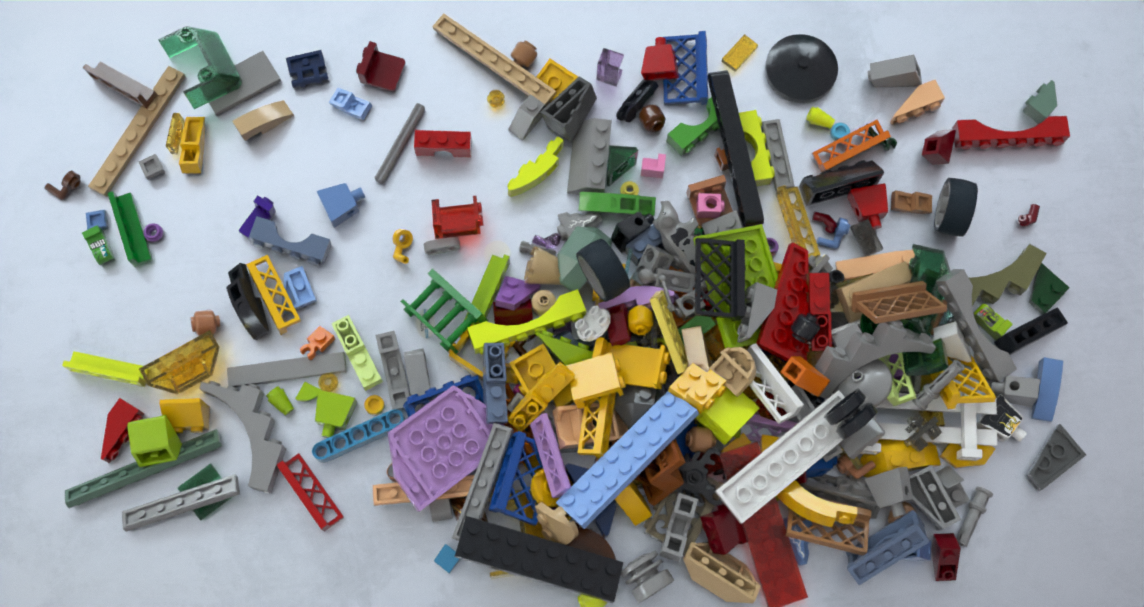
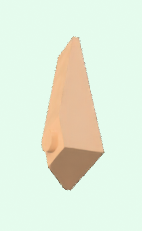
[835,250,918,283]

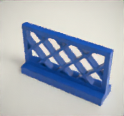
[664,31,708,105]
[489,431,543,526]

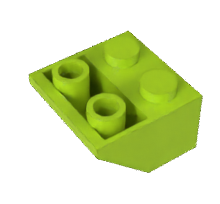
[127,415,182,467]

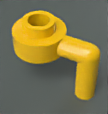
[392,229,413,264]

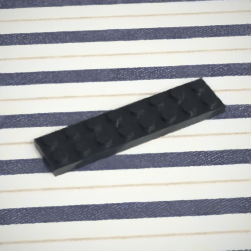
[454,516,624,603]

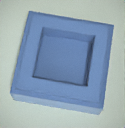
[86,210,108,230]

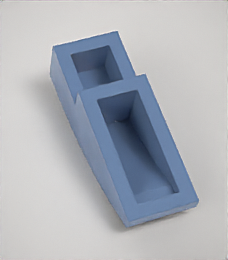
[1031,357,1063,422]

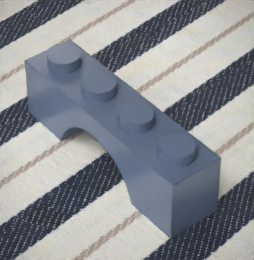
[249,216,331,265]

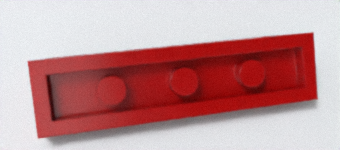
[277,453,344,532]

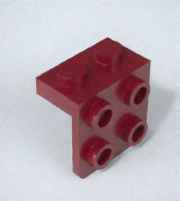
[356,41,406,92]

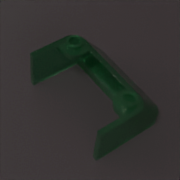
[158,26,242,110]
[900,244,950,336]

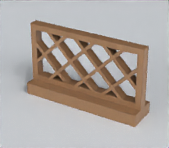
[851,281,947,324]
[786,497,872,556]

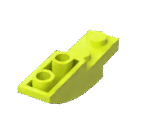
[507,136,564,197]

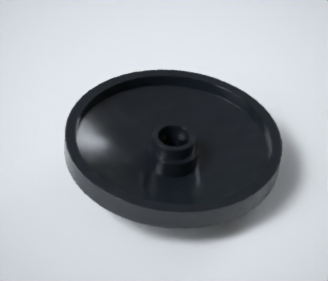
[765,34,838,103]

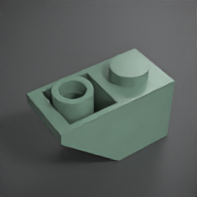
[1023,80,1057,124]

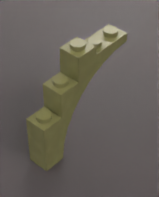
[919,244,1047,306]

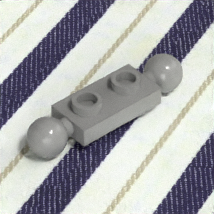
[638,267,708,293]

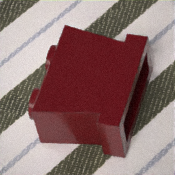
[700,503,749,555]

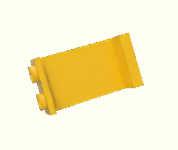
[592,337,671,389]

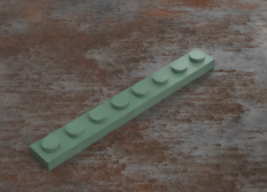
[65,429,222,508]

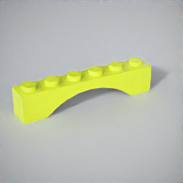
[467,289,586,355]

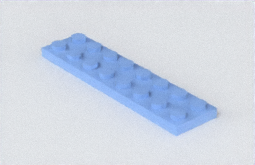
[556,391,699,529]

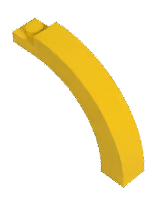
[759,434,858,528]

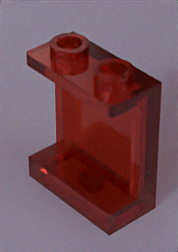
[431,195,484,239]

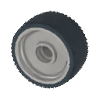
[934,178,978,237]
[576,239,630,302]

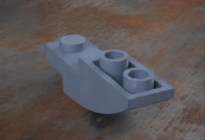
[483,343,508,424]

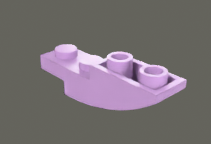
[598,286,679,311]

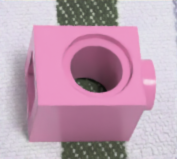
[697,193,725,218]

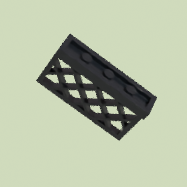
[695,238,745,321]

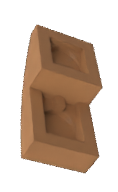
[891,190,932,214]

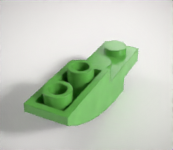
[578,192,656,216]

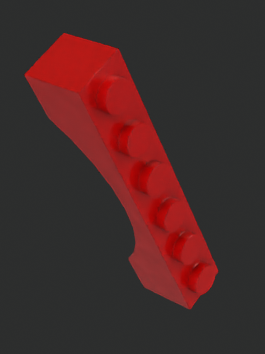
[952,116,1070,149]

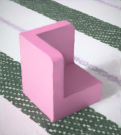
[641,154,666,179]

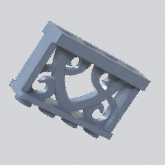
[846,510,930,585]

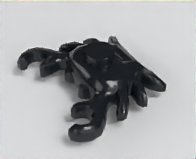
[676,448,723,506]

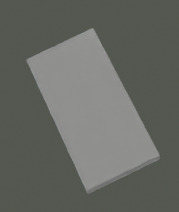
[199,50,281,116]

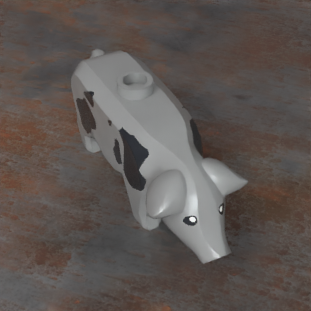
[653,201,702,277]

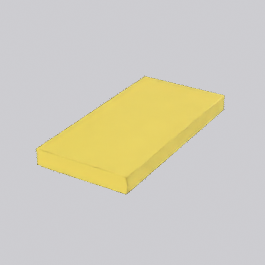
[650,290,688,374]

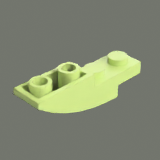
[331,315,383,391]

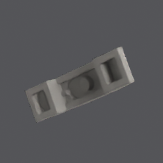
[375,331,410,410]

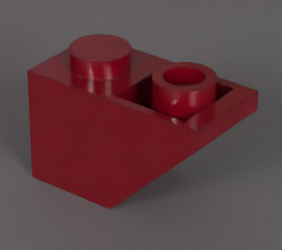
[922,129,956,165]
[606,303,631,346]
[932,533,961,581]

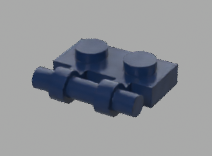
[286,50,329,88]

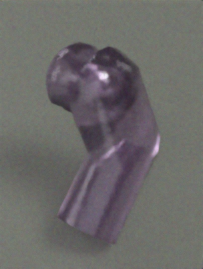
[532,233,561,249]

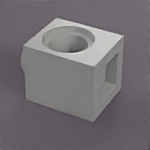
[674,289,706,322]

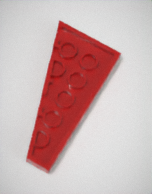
[756,242,809,363]

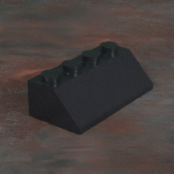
[799,160,884,206]

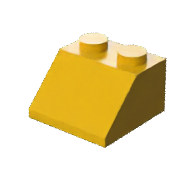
[159,398,210,434]

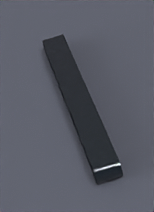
[708,70,764,227]

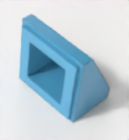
[434,544,461,574]

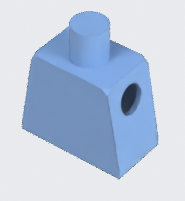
[317,183,365,228]

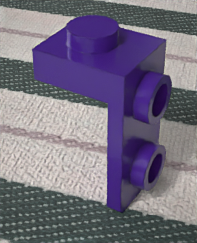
[239,195,276,238]

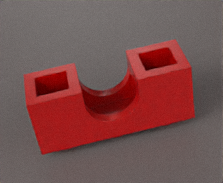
[414,130,472,158]

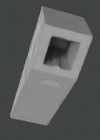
[737,282,777,343]

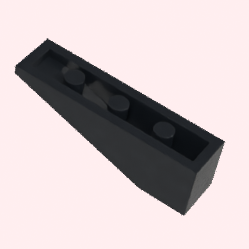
[994,307,1068,355]

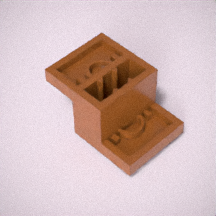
[641,439,686,506]

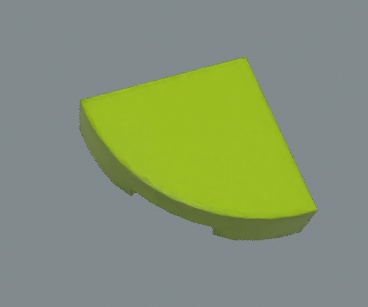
[295,382,321,402]

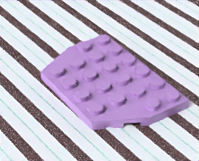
[387,385,505,512]

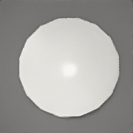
[575,306,611,342]

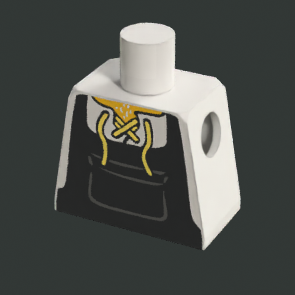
[976,394,1027,442]

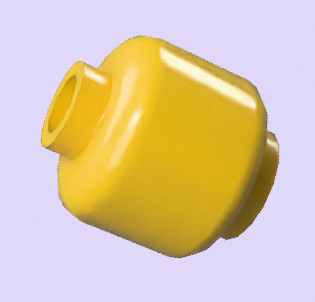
[628,305,653,335]

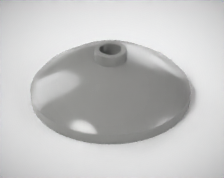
[834,359,893,408]

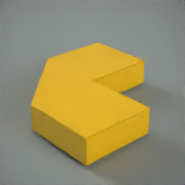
[939,443,995,468]

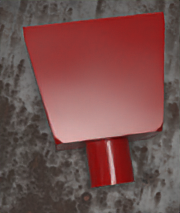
[641,37,679,81]
[847,183,888,230]

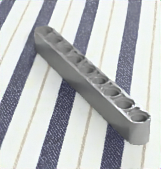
[404,348,453,522]

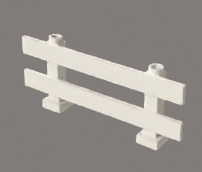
[860,392,997,461]

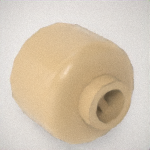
[531,290,556,316]

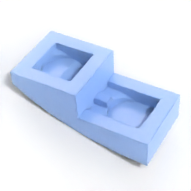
[329,88,372,120]

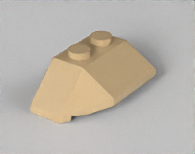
[683,542,761,603]

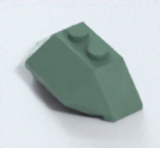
[557,226,612,291]

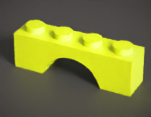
[739,110,775,187]

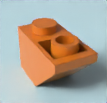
[780,356,830,397]

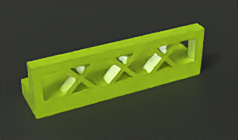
[464,254,510,325]

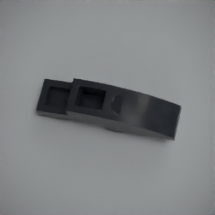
[226,263,269,340]

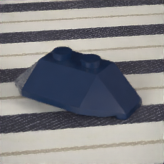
[565,463,617,539]

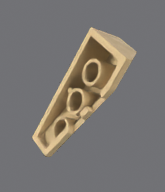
[835,261,913,323]

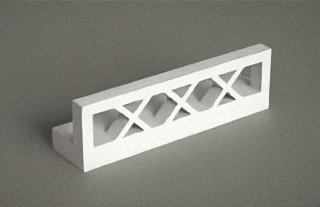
[747,343,804,424]

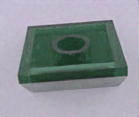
[607,145,638,186]

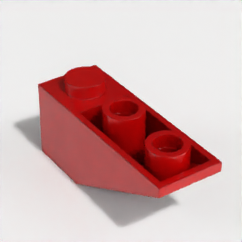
[101,398,145,463]

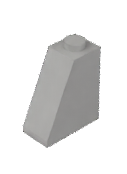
[868,54,922,87]

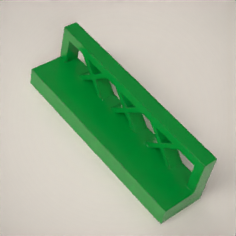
[108,191,153,267]

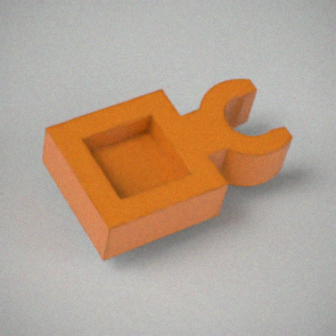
[300,326,335,360]

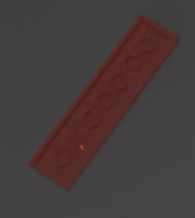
[719,441,808,607]

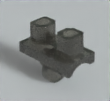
[850,219,883,256]
[636,324,668,349]
[903,416,942,452]

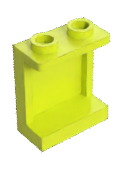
[696,386,760,445]

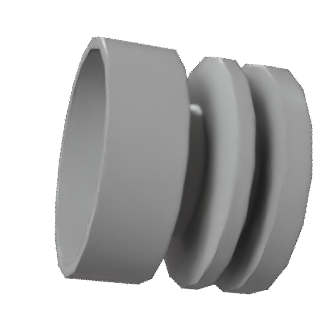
[621,550,675,604]

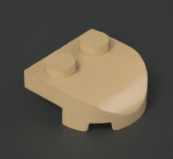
[709,347,756,397]
[535,502,579,545]

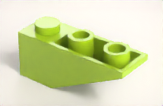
[535,330,593,366]

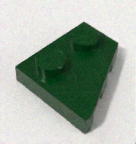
[1029,263,1070,315]

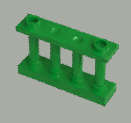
[400,268,489,354]

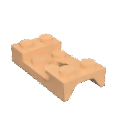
[552,403,629,449]

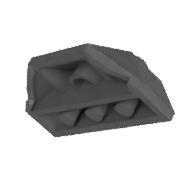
[614,384,657,429]

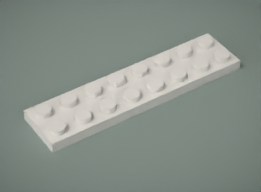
[715,390,845,524]

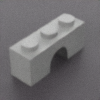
[659,493,698,562]

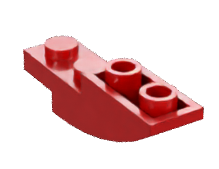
[808,273,832,351]

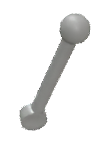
[659,275,675,312]

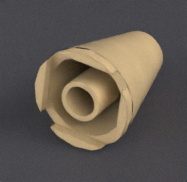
[524,246,562,285]

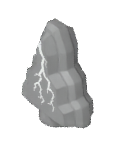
[557,212,602,241]

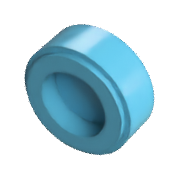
[830,123,850,141]

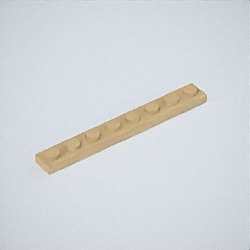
[432,13,557,107]
[88,66,186,197]

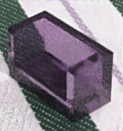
[596,48,624,87]

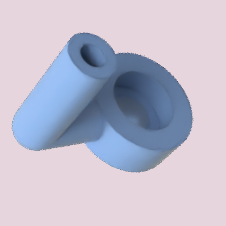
[816,217,850,249]

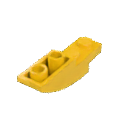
[507,362,575,432]

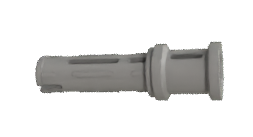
[912,360,965,410]
[956,486,993,547]

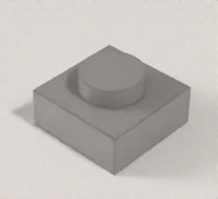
[139,154,165,180]

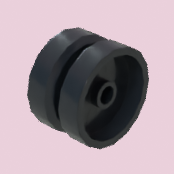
[824,389,878,439]

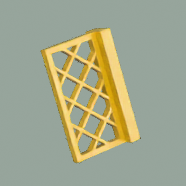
[921,348,996,409]

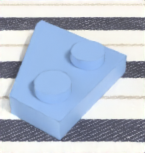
[280,266,317,316]

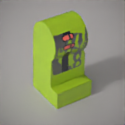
[973,303,1013,341]

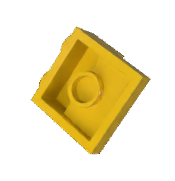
[509,343,556,396]
[668,363,726,414]

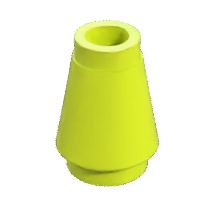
[806,106,835,129]

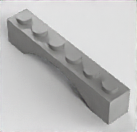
[936,269,1017,382]

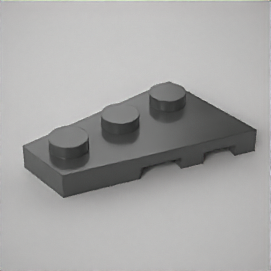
[1027,424,1086,491]

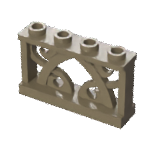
[643,464,723,556]

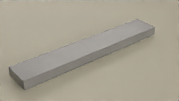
[227,352,346,387]
[452,423,514,541]
[122,474,240,532]

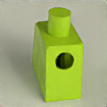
[315,390,357,438]

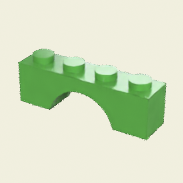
[666,97,719,156]

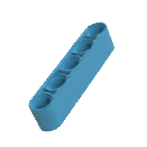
[312,409,405,463]

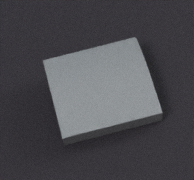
[839,417,886,459]

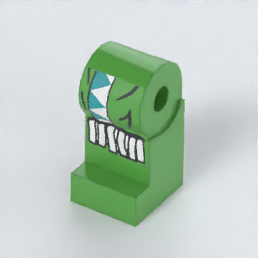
[82,225,114,265]

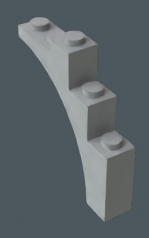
[811,320,936,399]
[199,381,286,494]

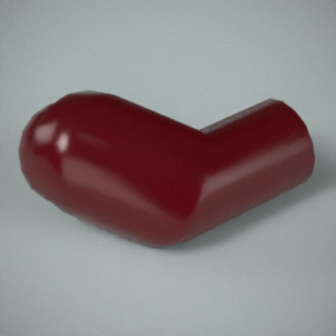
[812,211,837,233]

